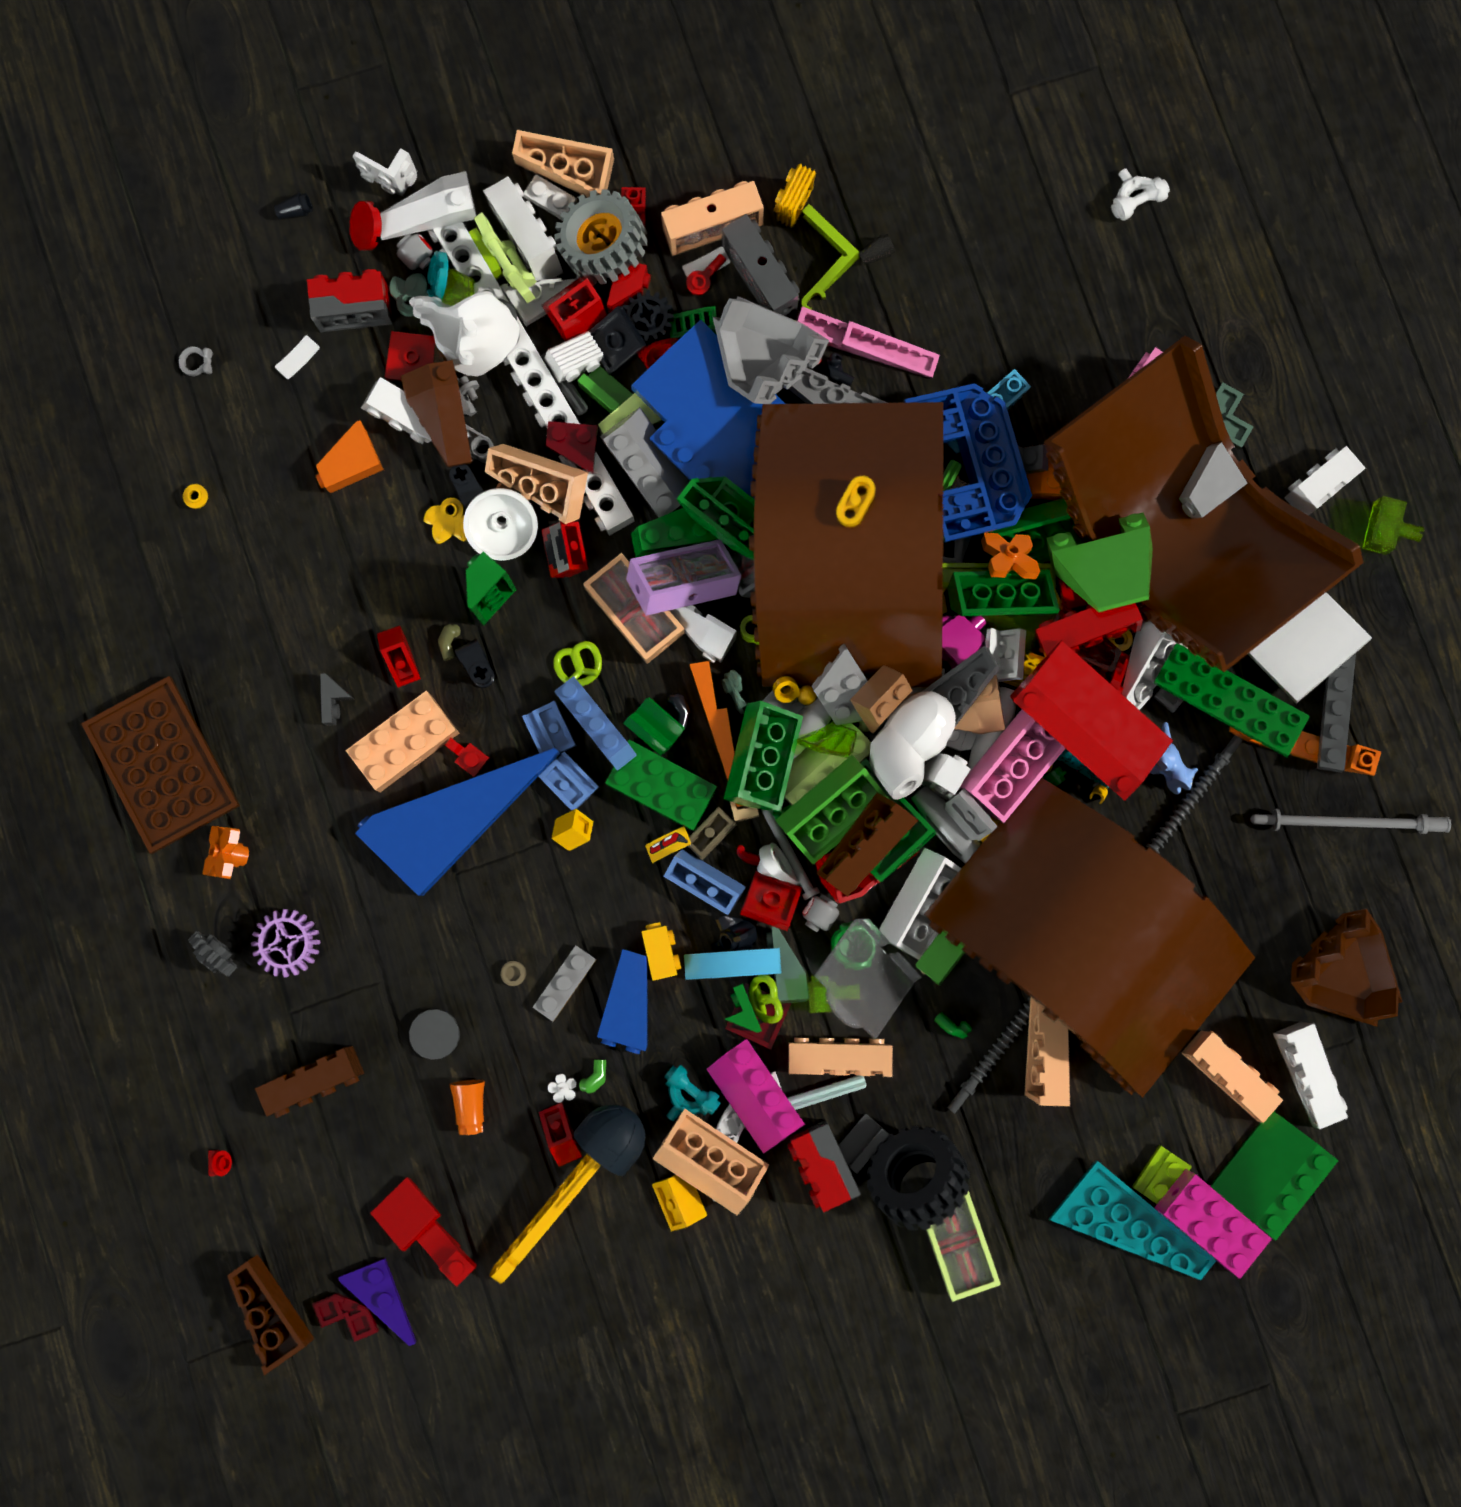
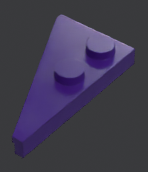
[338,1258,416,1346]

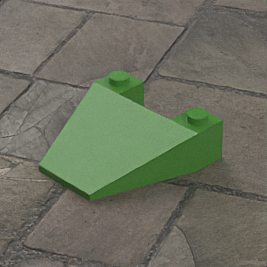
[1046,513,1153,612]

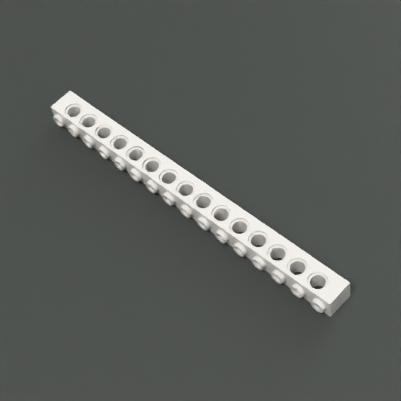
[427,222,634,536]

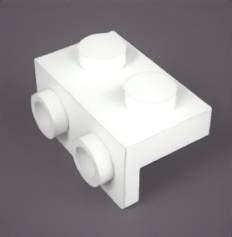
[985,628,1026,682]

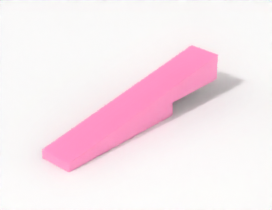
[796,306,940,379]

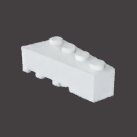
[483,177,563,282]
[1273,1022,1348,1129]

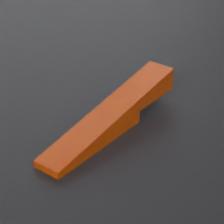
[689,661,743,809]

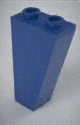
[597,949,648,1054]

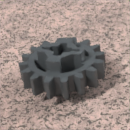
[188,931,237,976]

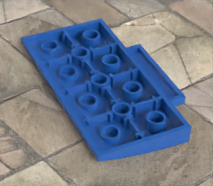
[631,320,785,500]

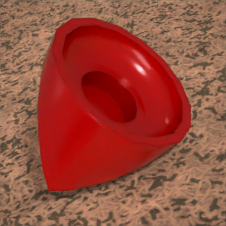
[638,338,678,369]

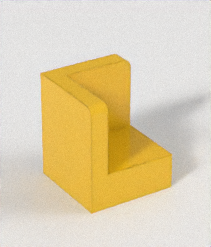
[551,809,594,851]

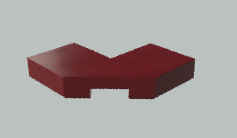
[312,1293,379,1342]

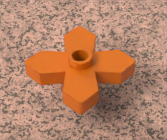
[981,533,1040,579]
[203,826,249,879]

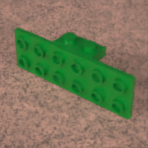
[1154,644,1309,757]

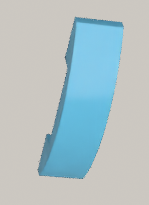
[684,948,781,980]

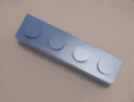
[554,676,637,771]

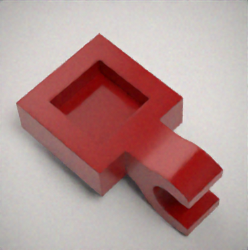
[445,738,490,777]

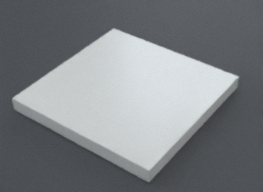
[1248,593,1372,703]

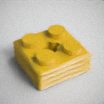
[774,163,816,228]

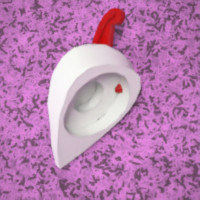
[737,843,801,886]

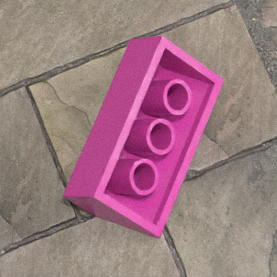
[707,1039,805,1154]

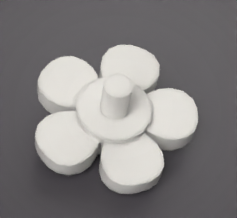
[548,1074,577,1103]

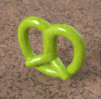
[553,641,602,686]
[749,975,783,1024]

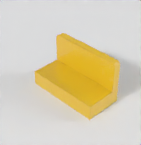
[652,1175,707,1232]

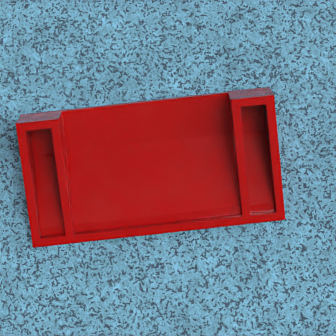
[1010,640,1173,801]

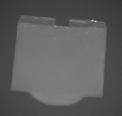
[815,919,922,1039]

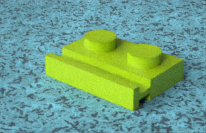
[1132,1145,1192,1204]

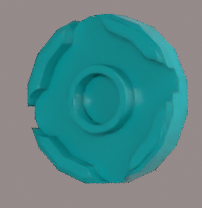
[427,251,448,300]

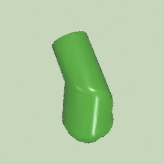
[579,1059,606,1094]

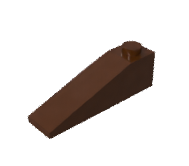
[401,360,472,467]

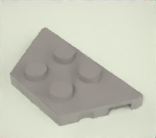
[812,644,867,725]

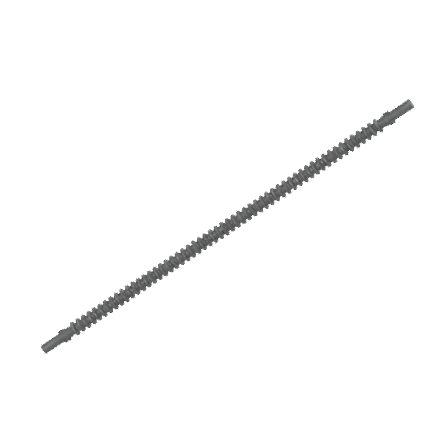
[947,735,1243,1114]

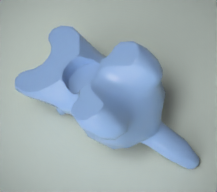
[1150,722,1198,795]

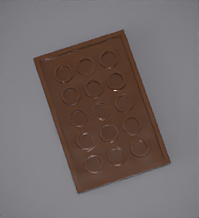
[81,676,240,854]

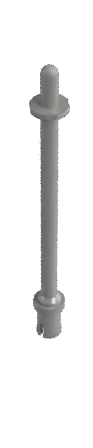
[1250,809,1451,834]

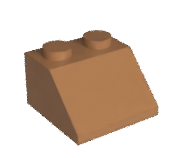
[850,665,913,733]

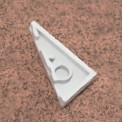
[500,276,597,326]

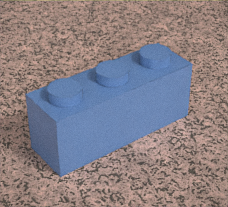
[663,849,746,915]

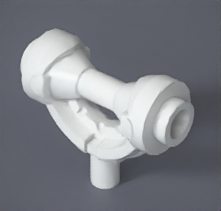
[1111,169,1170,221]

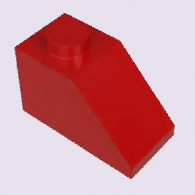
[607,263,651,313]
[377,625,421,687]
[539,1102,582,1167]

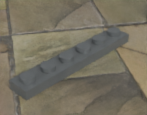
[1317,653,1356,773]

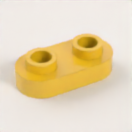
[836,476,875,527]

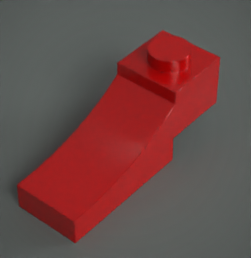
[417,1221,477,1287]

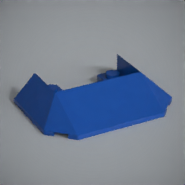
[904,383,1032,543]

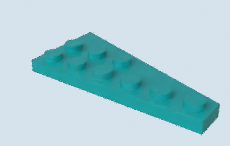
[1049,1160,1216,1280]

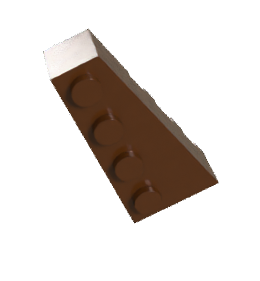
[816,792,918,897]
[255,1046,365,1118]
[227,1254,315,1376]

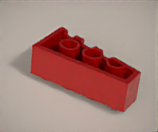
[1036,603,1143,657]

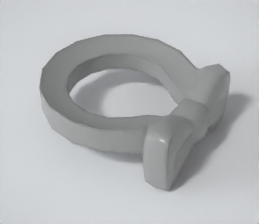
[179,347,213,376]

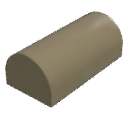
[688,807,737,860]

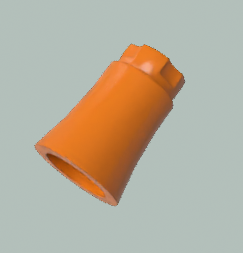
[449,1079,485,1135]

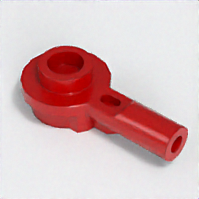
[686,254,726,295]

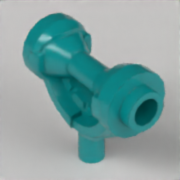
[664,1065,721,1121]

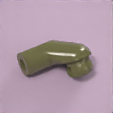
[438,624,461,661]

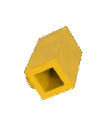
[641,922,681,981]

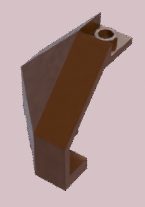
[1291,908,1402,1027]

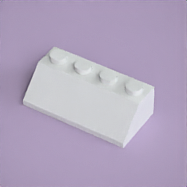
[876,848,962,960]

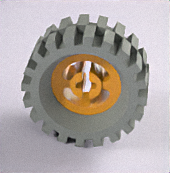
[554,189,647,284]

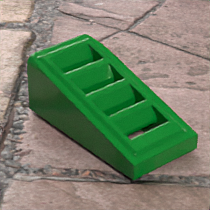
[669,306,717,339]

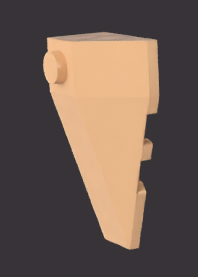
[907,675,1005,734]

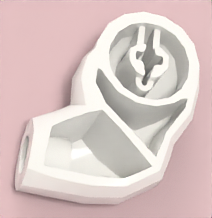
[869,691,956,800]

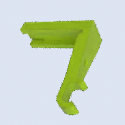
[802,204,859,310]

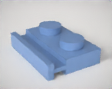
[522,701,576,753]
[538,752,599,811]

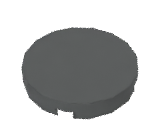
[409,1009,460,1060]

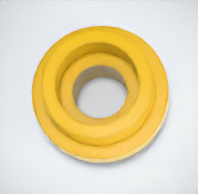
[183,484,208,509]

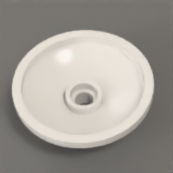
[463,488,538,560]

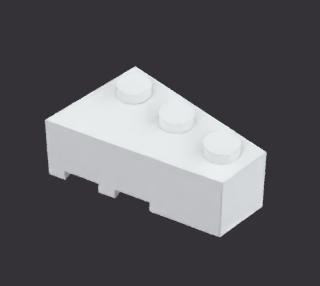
[361,377,432,444]
[1284,446,1365,515]
[921,753,971,800]

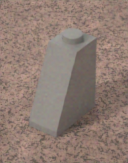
[1179,442,1248,519]

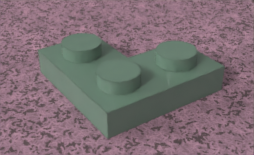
[1216,382,1253,450]

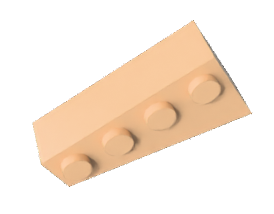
[1024,997,1070,1106]
[788,1037,892,1077]

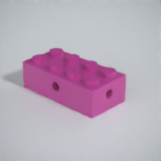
[1154,1169,1271,1279]

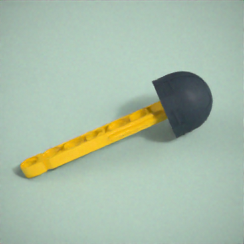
[489,1105,645,1284]

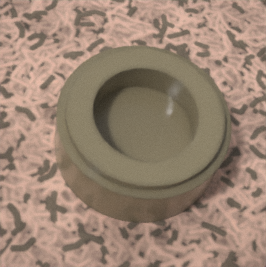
[501,961,526,986]

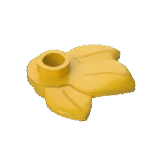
[423,498,467,544]

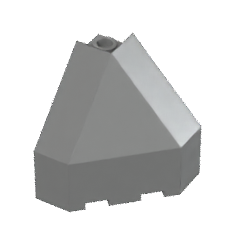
[713,296,829,404]

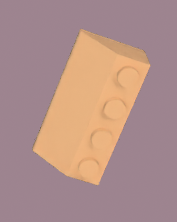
[652,1109,769,1215]

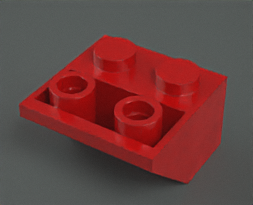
[541,277,607,342]

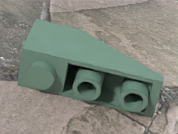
[766,926,808,1004]

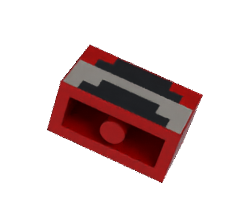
[541,521,588,578]

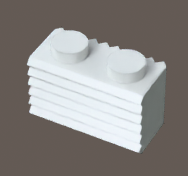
[544,331,603,383]

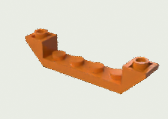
[1229,727,1381,776]

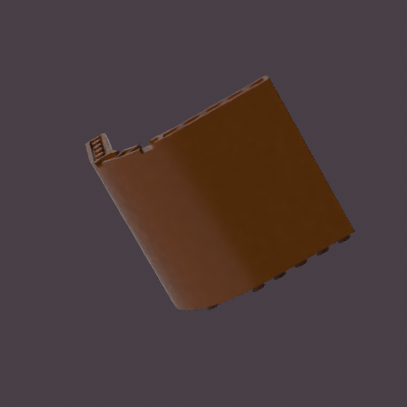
[1044,336,1364,672]
[749,402,943,687]
[924,778,1255,1098]

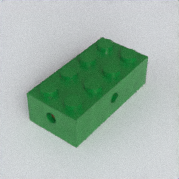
[605,740,717,832]

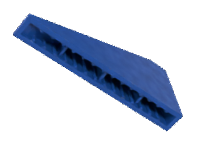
[355,748,561,896]

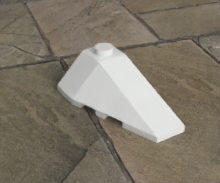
[380,171,476,240]
[669,605,736,663]
[1121,620,1188,710]

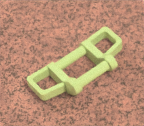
[474,213,536,303]

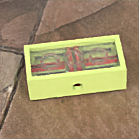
[926,1191,1001,1302]

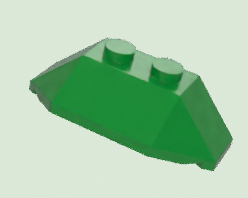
[676,476,755,560]

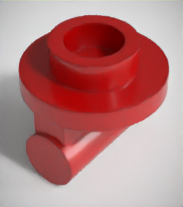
[208,1150,232,1176]

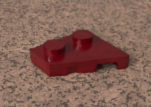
[546,421,598,474]

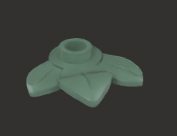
[389,273,428,317]
[722,669,747,714]

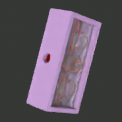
[626,540,741,616]

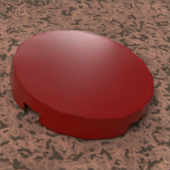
[350,201,382,251]

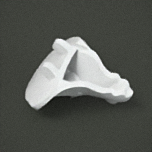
[409,291,520,376]

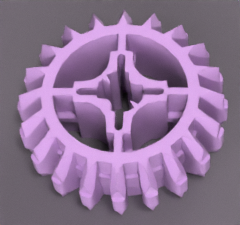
[251,909,320,977]

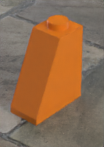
[315,420,384,493]

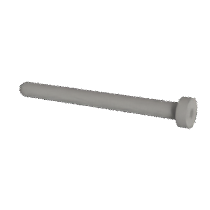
[761,809,820,900]

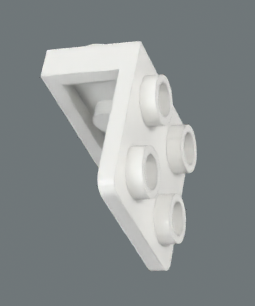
[353,148,417,196]

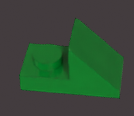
[725,984,762,1033]

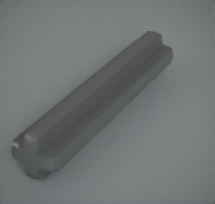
[541,352,588,416]

